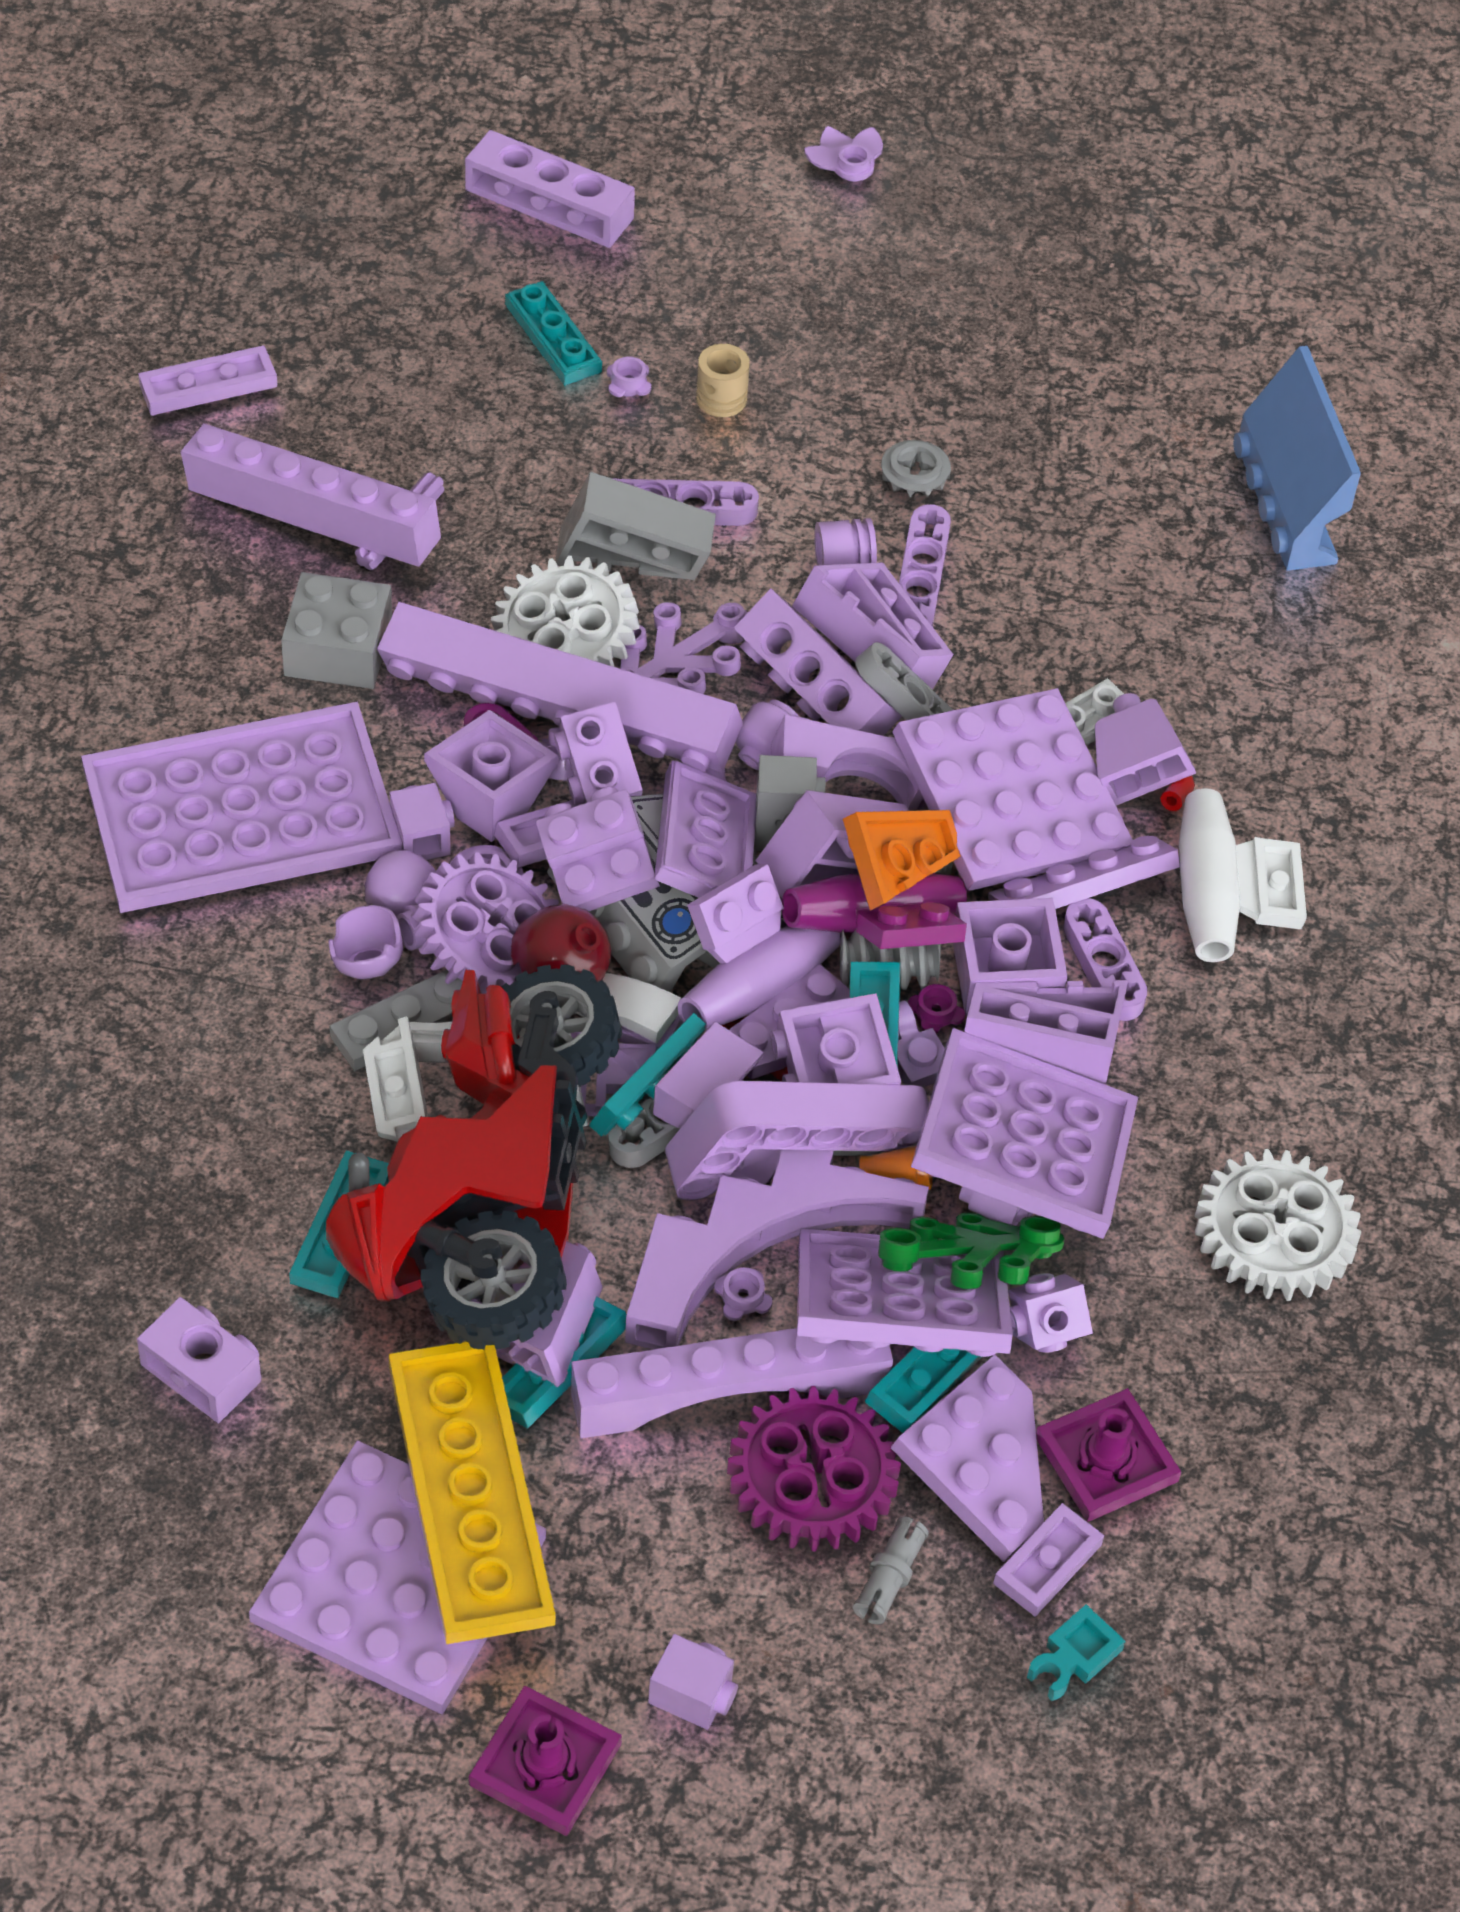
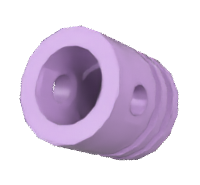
[814,518,877,565]

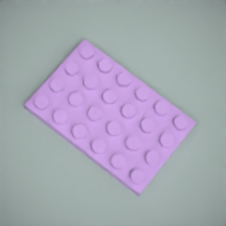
[81,702,402,913]

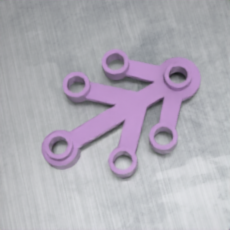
[620,602,748,694]

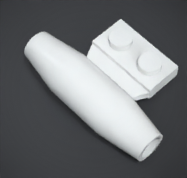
[1178,788,1307,962]

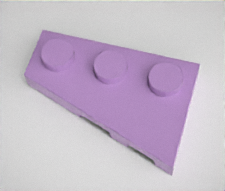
[729,964,850,1079]

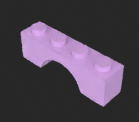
[771,715,929,811]

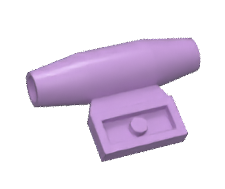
[678,864,841,1032]

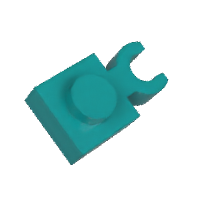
[1027,1604,1125,1701]

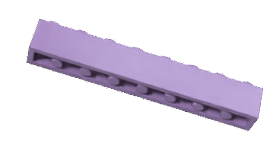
[377,602,743,773]

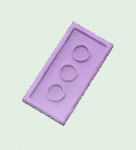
[654,760,757,898]

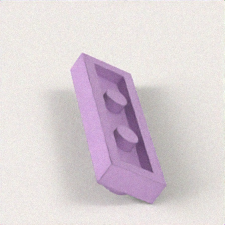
[138,345,277,416]

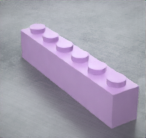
[181,423,441,567]

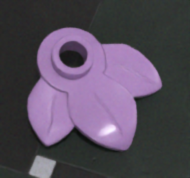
[804,126,883,182]

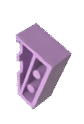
[792,562,954,690]
[755,790,909,898]
[965,980,1128,1085]

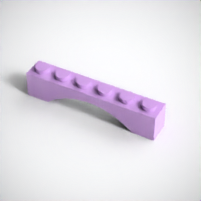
[571,1328,893,1439]

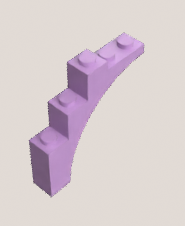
[625,1150,929,1349]

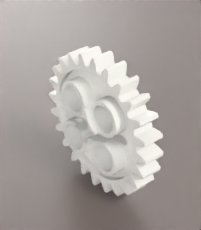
[491,556,640,667]
[1195,1149,1361,1301]

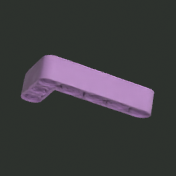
[665,1081,929,1200]

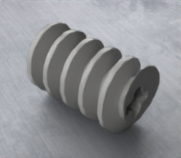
[840,929,941,990]

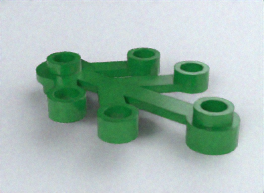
[878,1213,1065,1289]

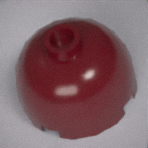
[511,904,611,982]

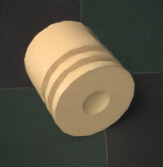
[696,344,750,417]

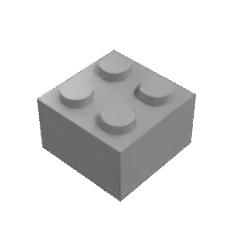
[281,572,392,689]

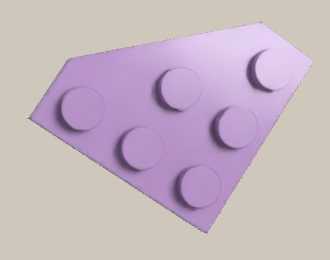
[891,1355,1044,1562]

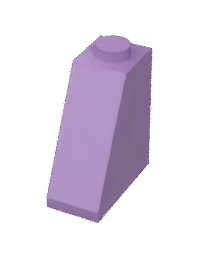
[496,1241,603,1387]

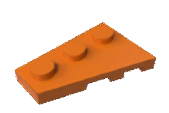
[843,810,961,911]

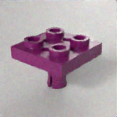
[1036,1388,1181,1522]
[468,1685,622,1837]

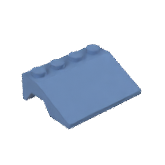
[1233,345,1361,571]

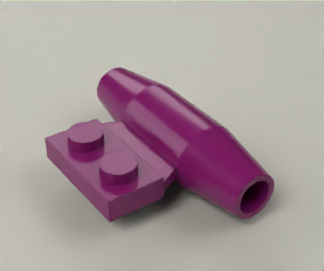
[782,873,967,949]

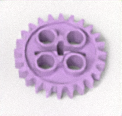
[411,852,559,994]

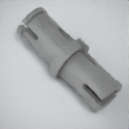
[853,1516,929,1625]

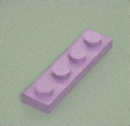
[988,836,1180,909]

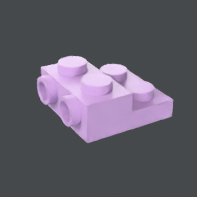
[536,787,660,912]
[770,994,901,1085]

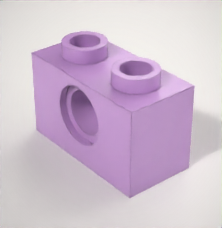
[137,1297,261,1424]

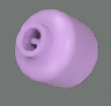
[735,699,799,770]

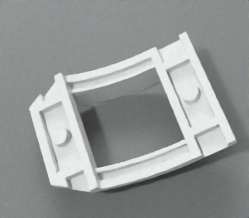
[363,1016,589,1141]

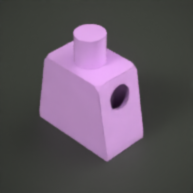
[1095,693,1196,806]

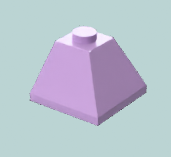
[424,710,559,842]

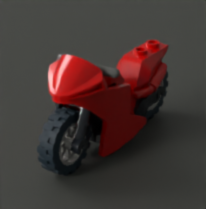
[326,965,622,1350]

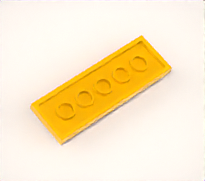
[389,1342,556,1645]

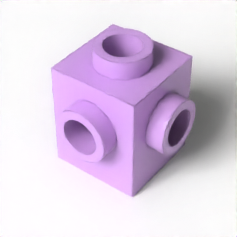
[1008,1273,1093,1353]

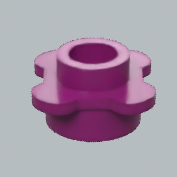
[908,984,965,1034]

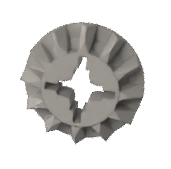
[881,440,951,497]

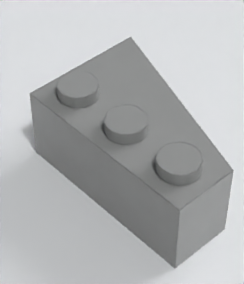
[555,472,716,580]

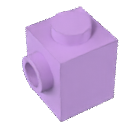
[390,782,455,860]
[648,1634,738,1730]

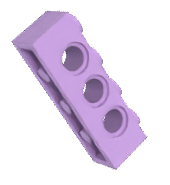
[465,130,635,248]
[733,588,902,736]

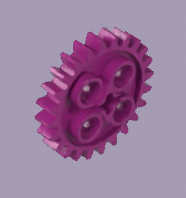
[727,1386,901,1551]

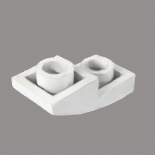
[575,973,682,1044]

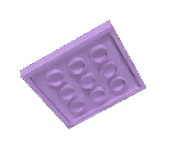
[893,688,1133,891]
[911,1028,1138,1239]
[797,1228,1012,1357]
[249,1440,546,1715]

